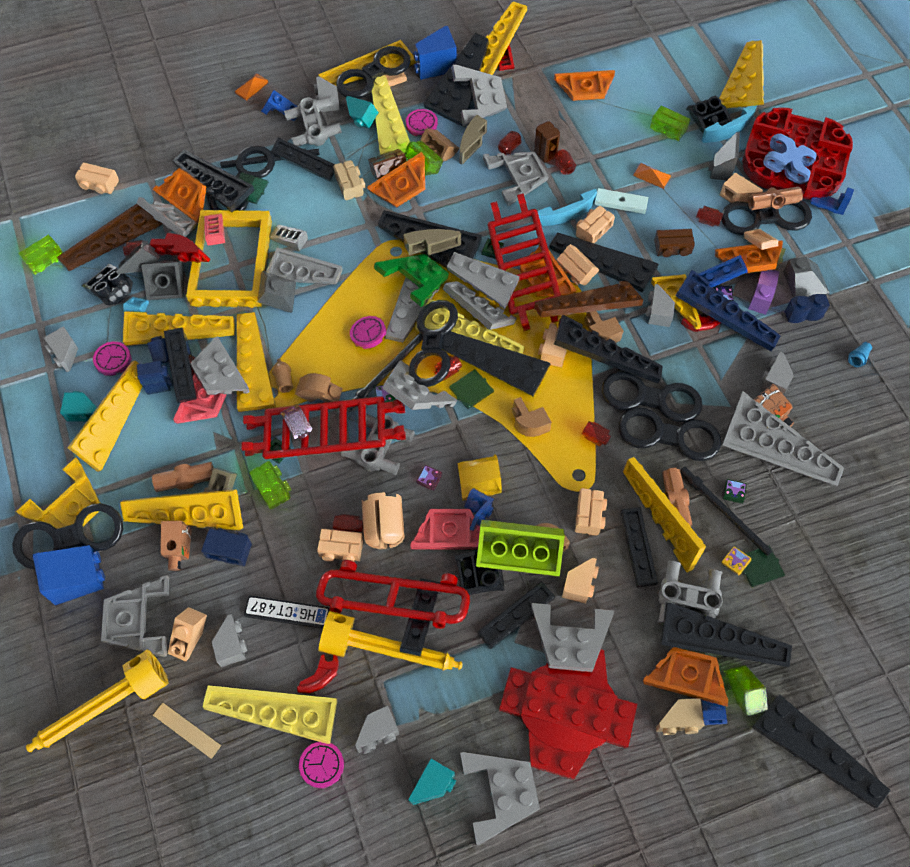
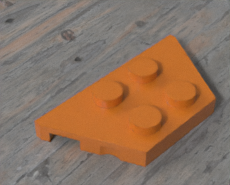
[554,70,615,101]
[367,152,425,208]
[153,168,206,223]
[715,240,783,273]
[520,244,577,297]
[643,647,728,707]

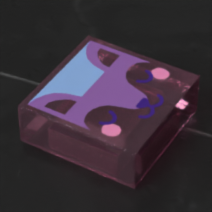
[416,465,443,491]

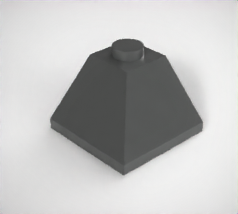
[708,132,740,181]
[116,240,160,274]
[783,257,830,297]
[141,259,184,300]
[258,271,296,313]

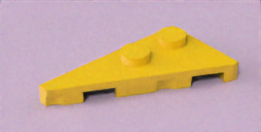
[651,274,701,329]

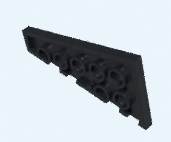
[423,33,489,127]
[378,210,482,268]

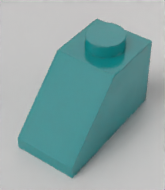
[346,96,379,128]
[60,391,97,422]
[408,759,457,805]

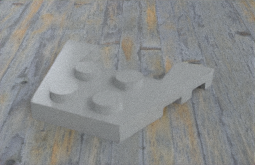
[451,65,507,127]
[483,152,548,206]
[382,360,457,410]
[101,575,170,657]
[531,603,614,672]
[460,752,540,846]

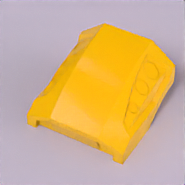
[457,454,502,501]

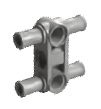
[284,96,342,146]
[341,414,415,475]
[658,561,723,624]

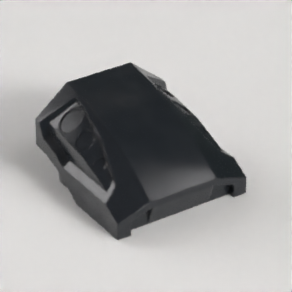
[686,95,732,133]
[81,263,133,305]
[455,551,504,595]

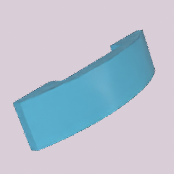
[701,105,757,143]
[538,189,597,226]

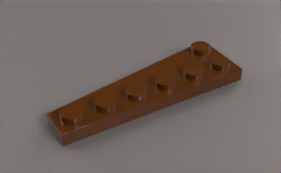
[57,204,163,271]
[534,281,643,318]

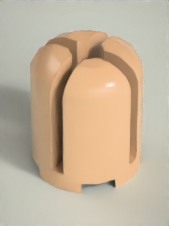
[362,492,405,549]

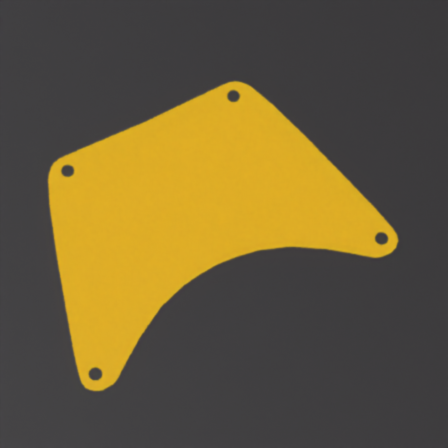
[269,240,596,492]

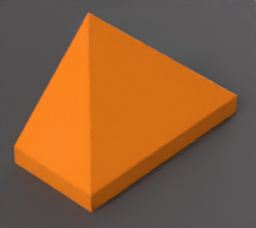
[235,73,269,101]
[633,163,671,189]

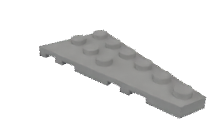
[722,391,844,486]

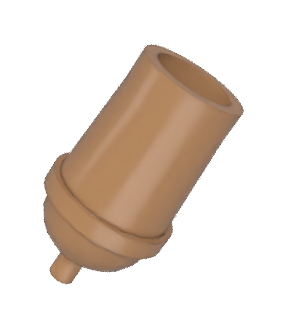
[272,359,293,393]

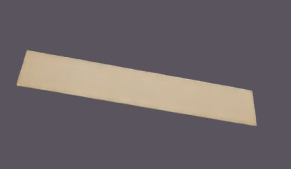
[153,703,221,759]

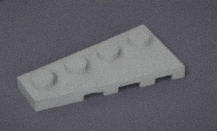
[266,248,343,285]
[447,252,519,309]
[385,277,440,343]
[443,281,517,330]

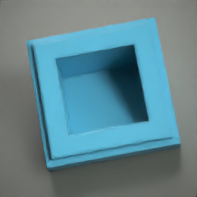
[123,297,149,312]

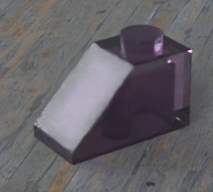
[280,404,313,439]

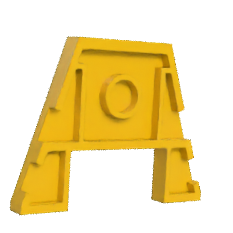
[16,457,101,529]

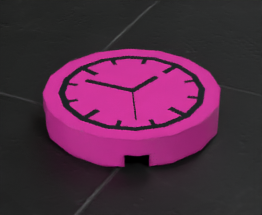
[406,109,438,136]
[350,316,386,349]
[93,341,132,376]
[299,742,344,789]

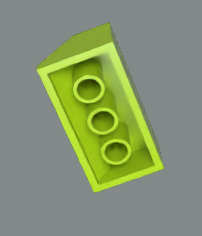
[476,520,565,576]

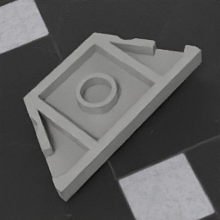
[137,197,197,237]
[190,336,250,395]

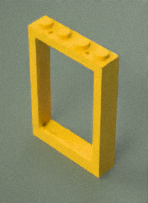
[186,210,272,308]

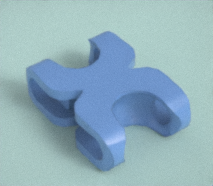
[763,134,817,184]

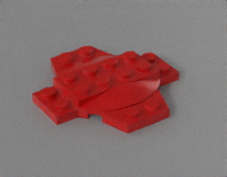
[499,649,637,780]

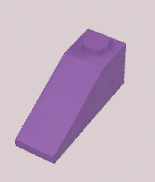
[748,270,779,315]

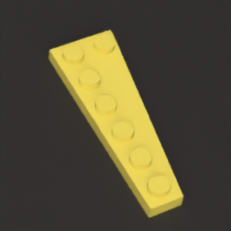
[372,75,412,155]

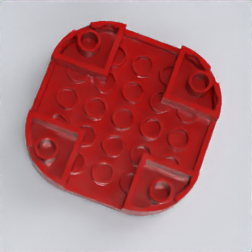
[742,107,853,200]

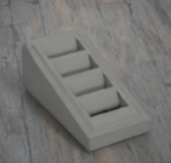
[269,225,308,251]

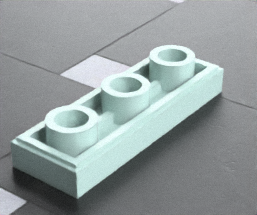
[595,188,648,214]

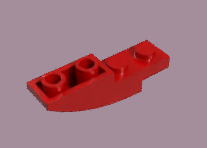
[149,233,210,263]

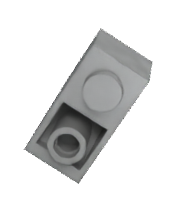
[314,77,340,112]
[646,284,675,327]
[44,326,78,372]
[760,352,794,394]
[212,614,248,667]
[355,706,399,754]

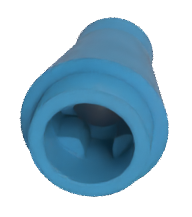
[848,342,872,367]

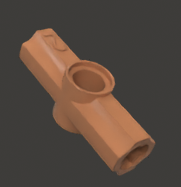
[748,186,803,210]
[152,462,213,492]
[662,468,692,526]

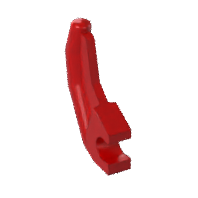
[681,315,721,332]
[297,655,339,694]

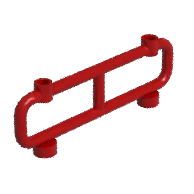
[316,560,470,629]

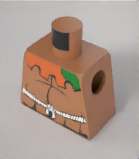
[754,384,794,427]
[161,521,192,571]

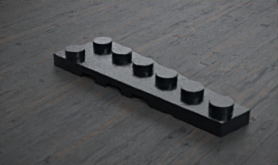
[173,150,255,212]
[549,233,659,292]
[554,315,663,384]
[442,331,551,397]
[660,602,792,667]
[752,694,891,809]

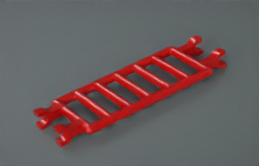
[487,193,561,331]
[241,396,406,459]

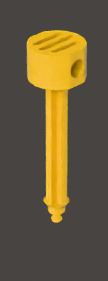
[319,611,463,671]
[26,649,169,752]

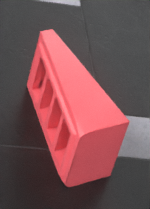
[204,214,225,246]

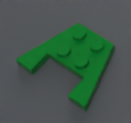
[374,254,449,307]

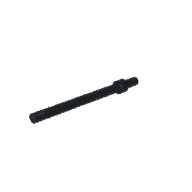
[220,148,320,169]
[348,333,424,411]
[680,466,773,557]

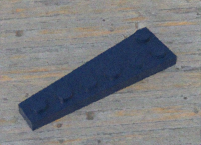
[675,270,781,351]

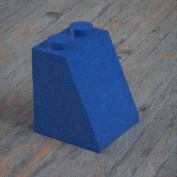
[413,26,457,80]
[33,545,105,605]

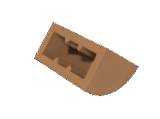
[419,128,459,161]

